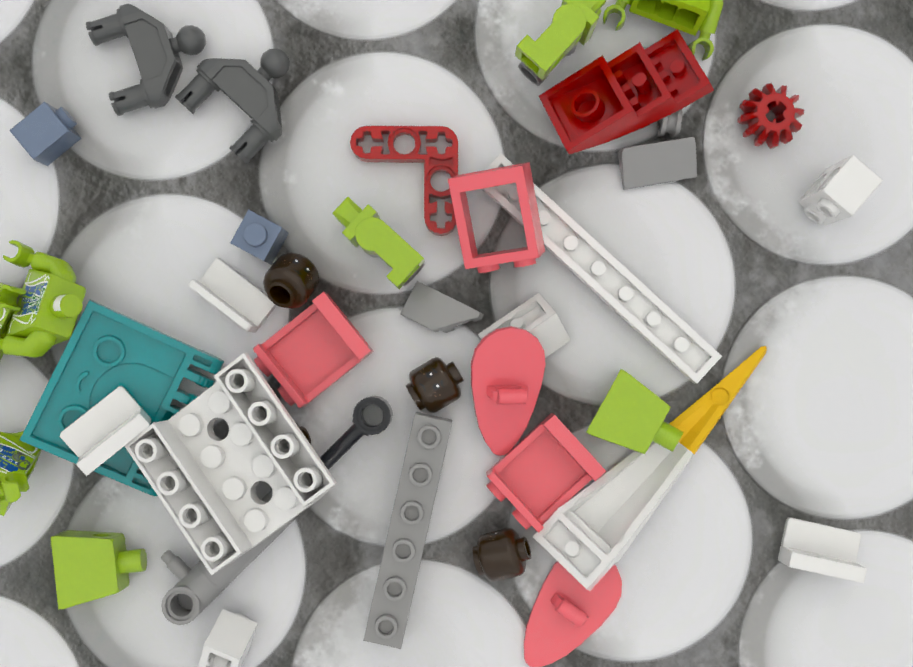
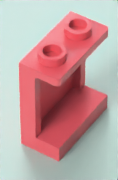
[253,291,374,408]
[486,413,606,533]

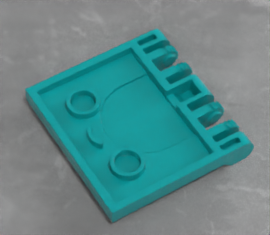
[20,299,224,496]

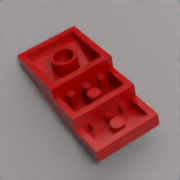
[539,29,714,155]

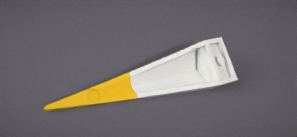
[533,346,767,591]

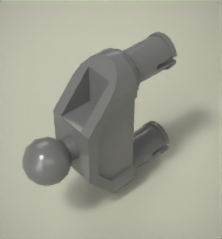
[86,3,206,116]
[175,49,290,164]

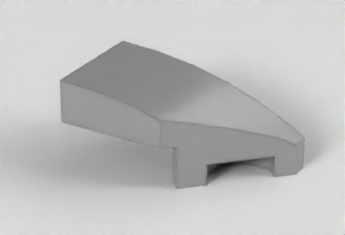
[400,281,484,333]

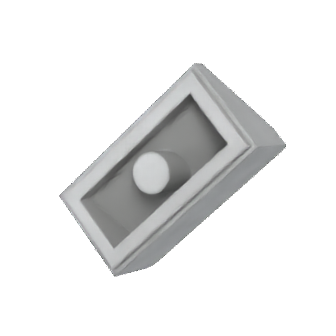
[617,137,697,190]

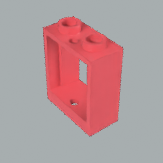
[448,162,545,273]

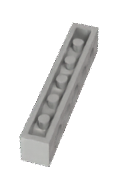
[363,412,452,649]

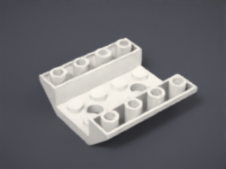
[125,353,337,575]

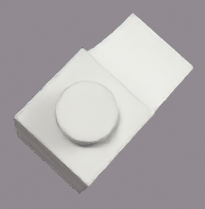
[198,609,258,667]

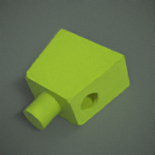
[586,369,683,454]
[51,530,147,610]

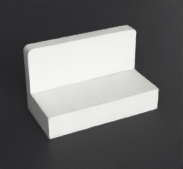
[188,258,277,333]
[478,293,570,358]
[60,386,151,476]
[778,517,867,583]

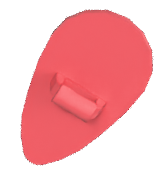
[471,326,546,456]
[524,561,622,667]

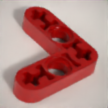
[350,126,458,236]

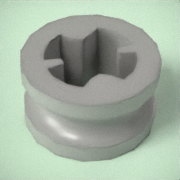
[657,109,683,138]

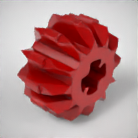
[737,83,805,149]

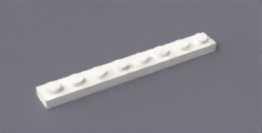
[482,153,722,384]

